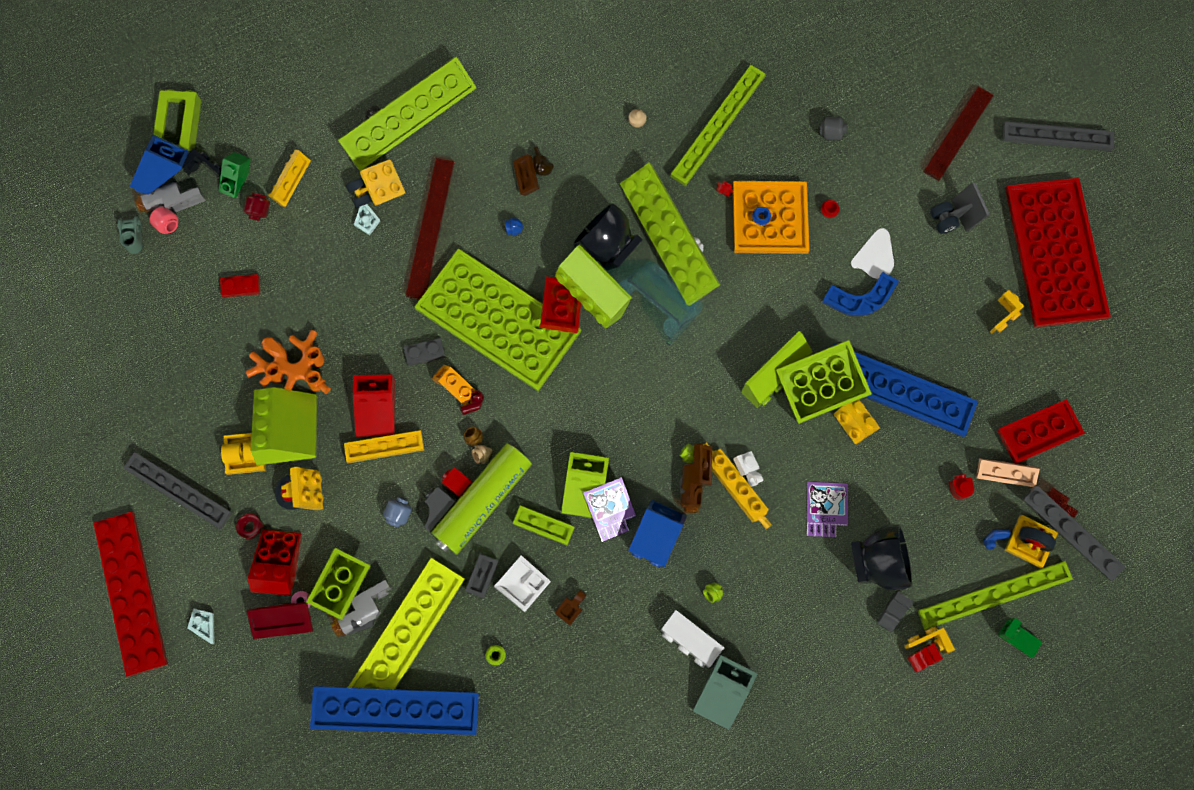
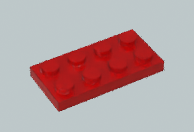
[997,399,1085,464]

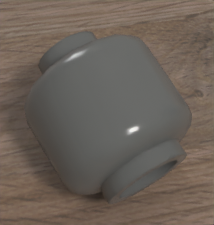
[820,116,847,141]

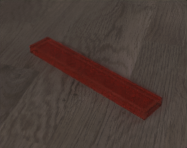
[924,86,994,181]

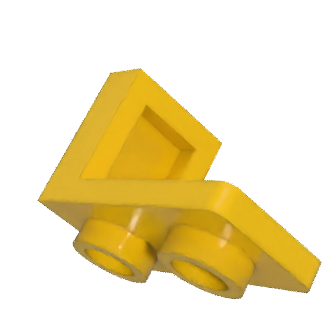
[989,290,1024,334]

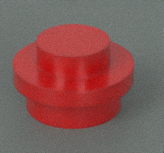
[716,181,734,197]
[821,200,840,218]

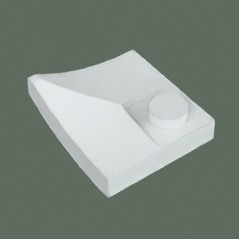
[494,556,551,612]

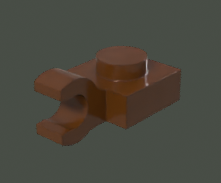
[555,590,587,626]

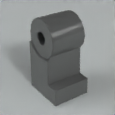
[877,591,913,632]

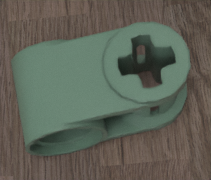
[118,216,143,254]

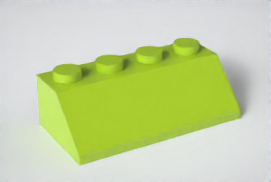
[555,245,632,329]
[741,331,813,408]

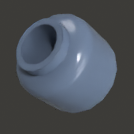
[383,496,412,527]

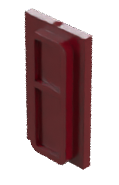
[247,602,313,639]

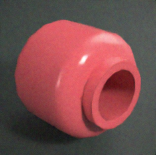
[149,206,178,234]

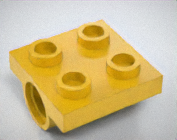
[221,433,266,475]

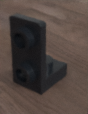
[182,149,222,178]

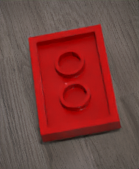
[540,276,581,334]

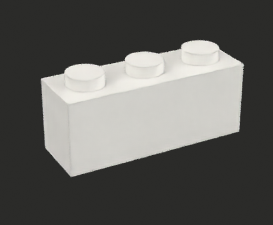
[660,610,724,668]

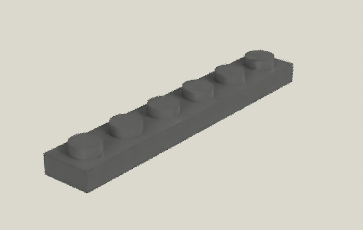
[1002,122,1114,151]
[123,452,232,529]
[1022,485,1125,581]

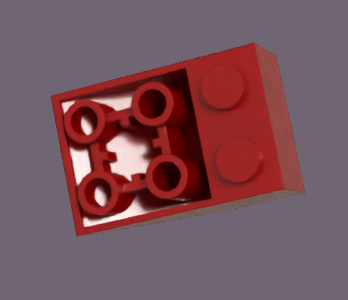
[353,375,396,437]
[247,529,302,596]

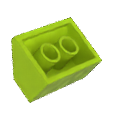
[306,548,371,620]

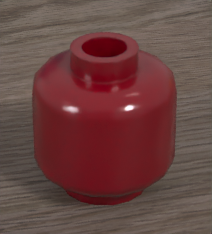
[243,193,270,221]

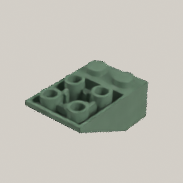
[693,655,757,730]

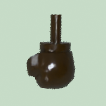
[533,146,554,176]

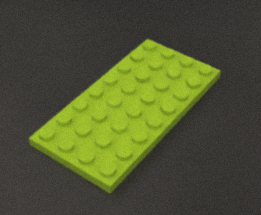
[414,249,582,392]

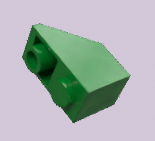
[218,152,251,198]

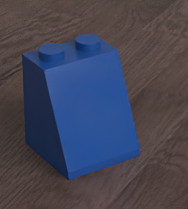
[130,135,189,195]
[628,500,687,567]

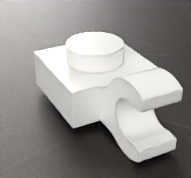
[733,451,763,487]

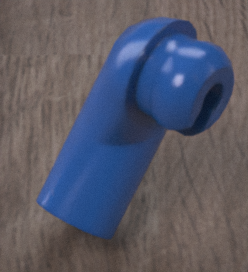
[983,529,1011,550]

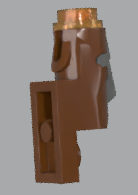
[679,444,712,514]

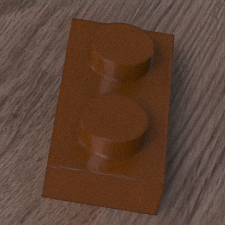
[513,154,539,196]

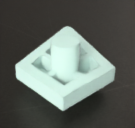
[354,204,380,236]
[188,609,214,644]

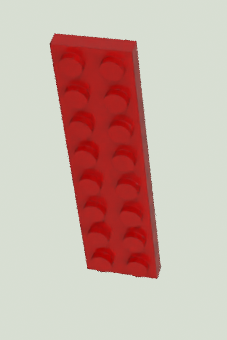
[93,511,168,677]

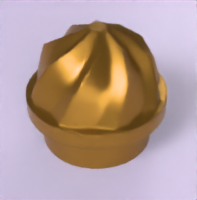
[463,427,483,447]

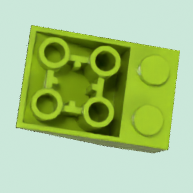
[561,452,609,518]

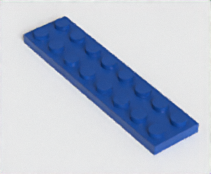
[833,344,978,437]
[310,686,479,735]

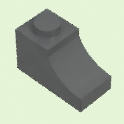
[424,487,456,533]

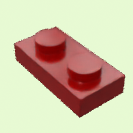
[220,274,260,298]

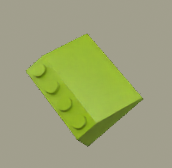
[776,340,871,424]
[251,387,317,465]

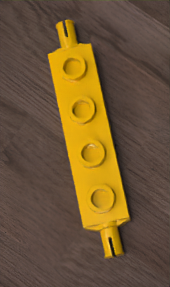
[703,442,772,530]

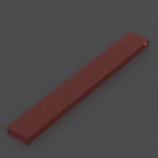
[406,158,455,299]

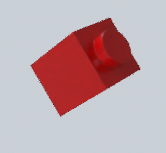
[442,467,473,498]

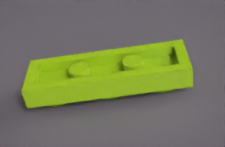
[513,506,575,546]

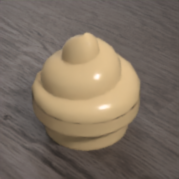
[628,109,646,128]
[472,445,493,464]

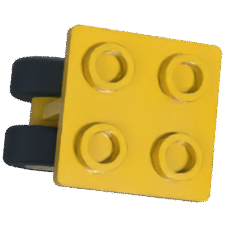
[346,159,405,208]

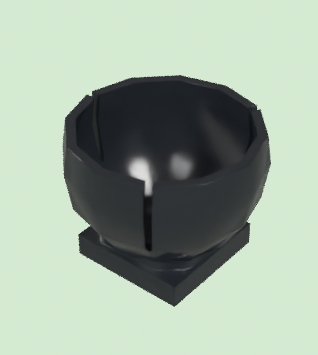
[573,203,643,271]
[851,525,912,590]

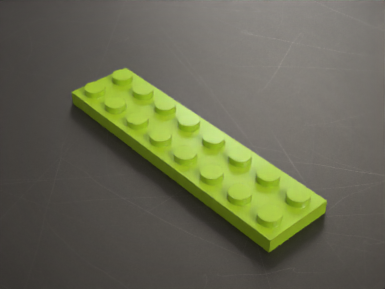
[337,57,477,171]
[620,162,720,306]

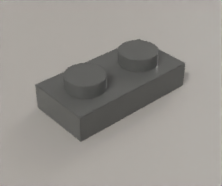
[404,338,446,366]
[465,554,499,599]

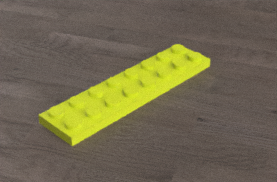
[348,558,465,689]

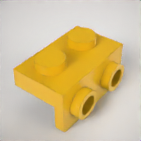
[834,400,880,444]

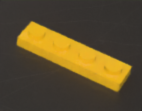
[344,430,424,463]

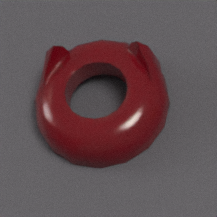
[236,513,263,540]

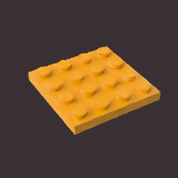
[733,181,809,254]

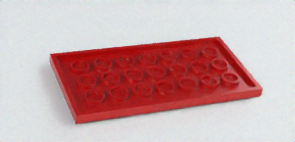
[1005,178,1111,328]

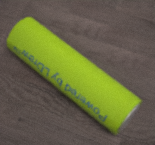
[431,443,532,555]

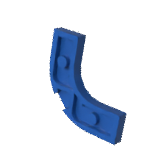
[822,272,899,316]

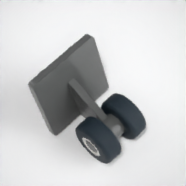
[930,182,989,234]

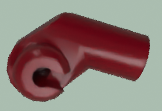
[460,390,484,415]

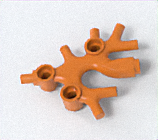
[245,330,331,394]

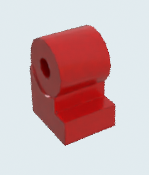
[907,643,943,673]

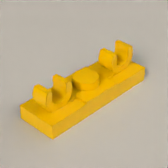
[268,150,311,207]

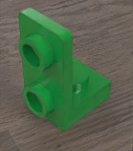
[997,617,1042,658]

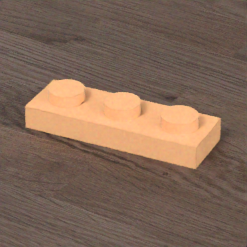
[976,458,1040,487]

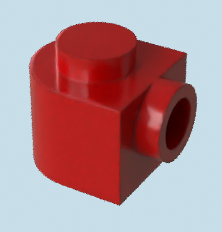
[949,474,974,500]

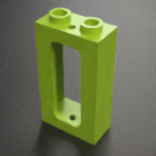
[153,89,201,153]

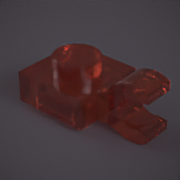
[1047,487,1079,518]

